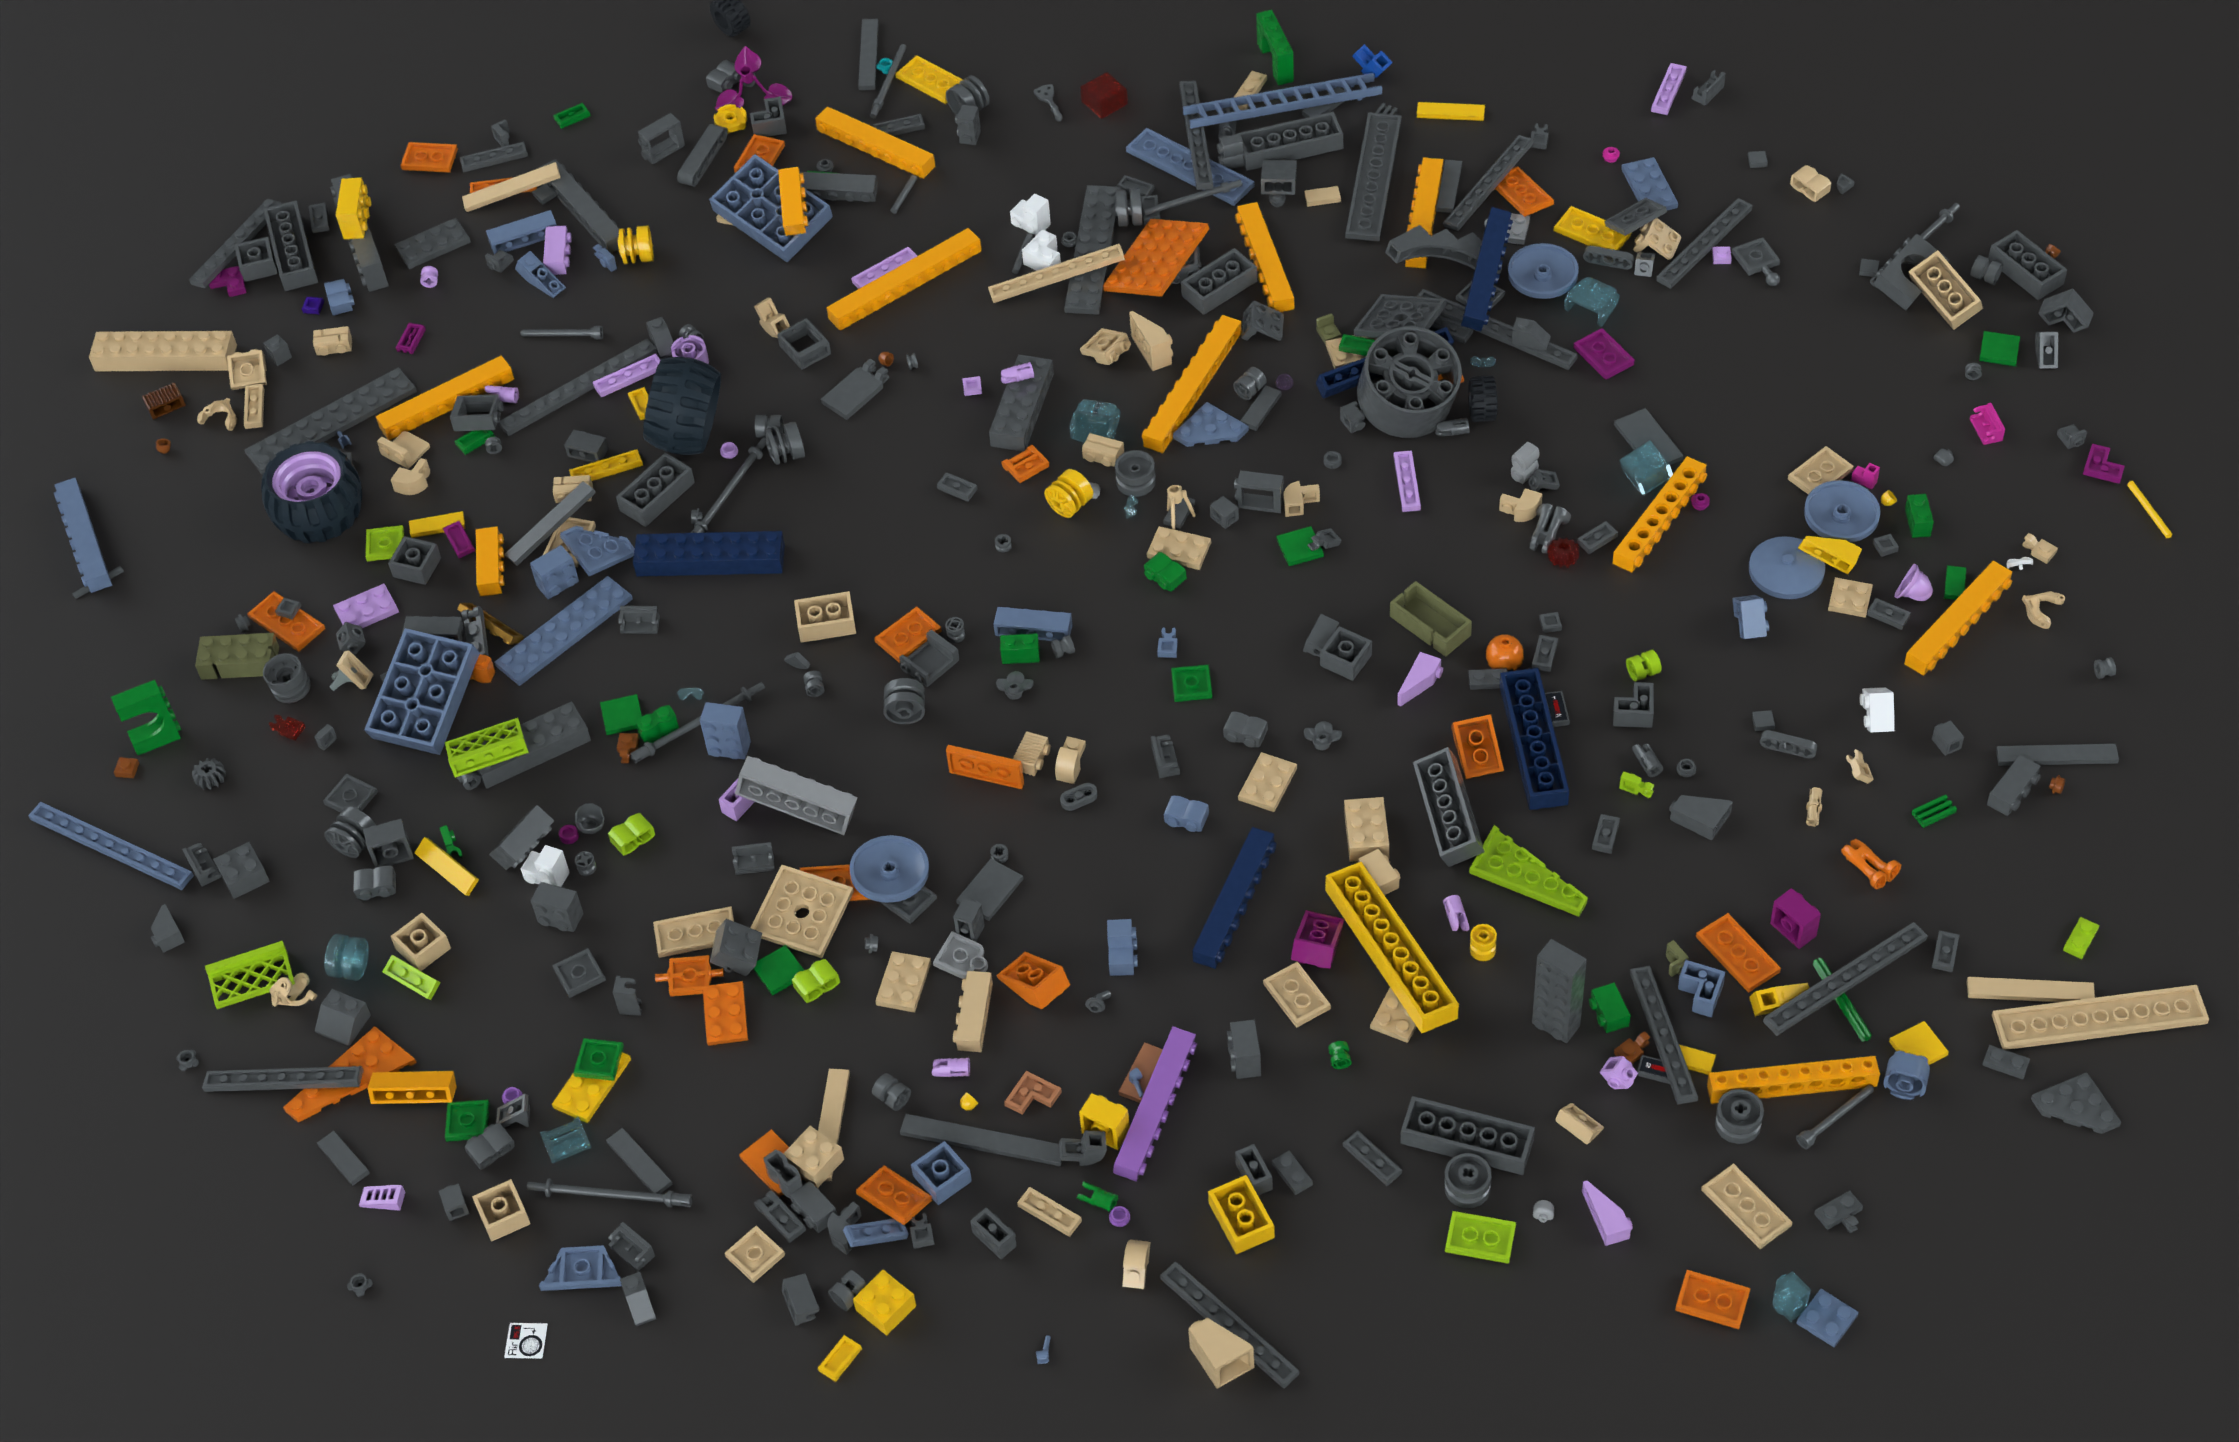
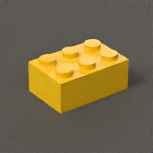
[336,177,371,239]
[1208,1175,1275,1254]

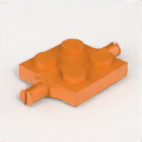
[655,955,724,997]

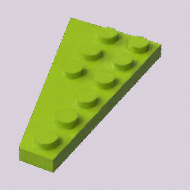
[1469,825,1588,917]

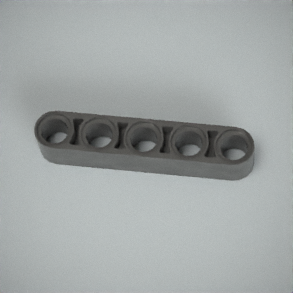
[677,124,728,187]

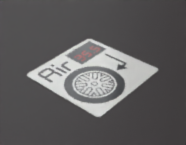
[504,1323,548,1359]

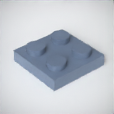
[1797,1289,1859,1347]

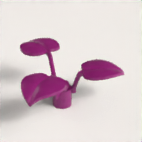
[715,46,793,111]

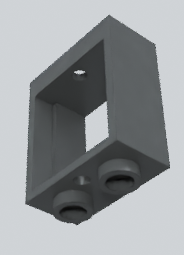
[638,113,685,165]
[777,318,831,370]
[450,394,504,431]
[1234,470,1284,513]

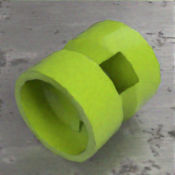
[1626,650,1662,682]

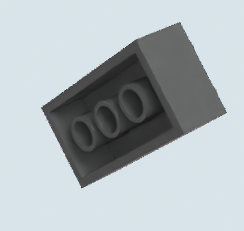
[1988,230,2067,300]
[1181,248,1257,315]
[616,453,695,527]

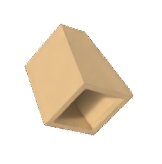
[1188,1318,1254,1388]

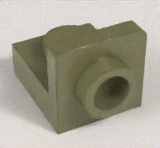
[1316,313,1341,345]
[1666,940,1689,977]

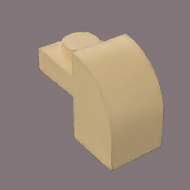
[754,298,790,338]
[391,458,430,495]
[1284,481,1320,517]
[1499,488,1542,522]
[1055,736,1086,784]
[1122,1240,1150,1289]

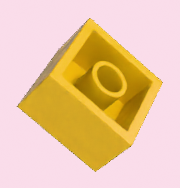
[1079,1093,1130,1150]
[853,1270,916,1336]

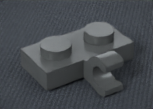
[1814,1191,1863,1233]

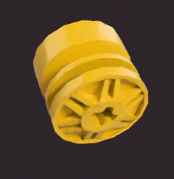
[618,225,654,264]
[1044,469,1093,518]

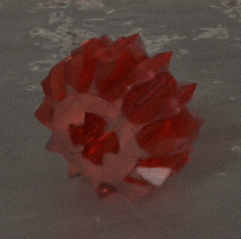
[1548,537,1579,568]

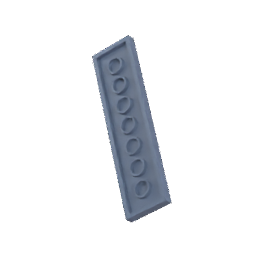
[1126,128,1254,206]
[495,576,633,686]

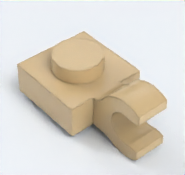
[2022,533,2058,564]
[1846,749,1874,784]

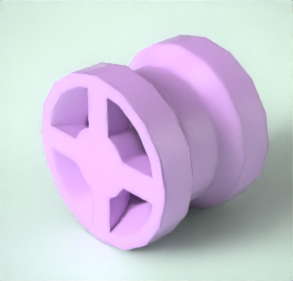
[420,266,438,288]

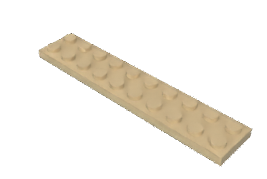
[1992,985,2209,1050]

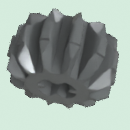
[192,758,226,790]

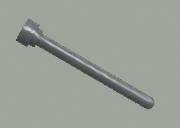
[521,326,603,340]
[1796,1085,1874,1149]

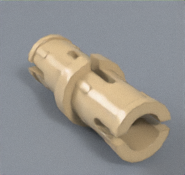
[1806,787,1823,827]

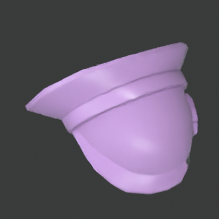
[1894,564,1933,601]

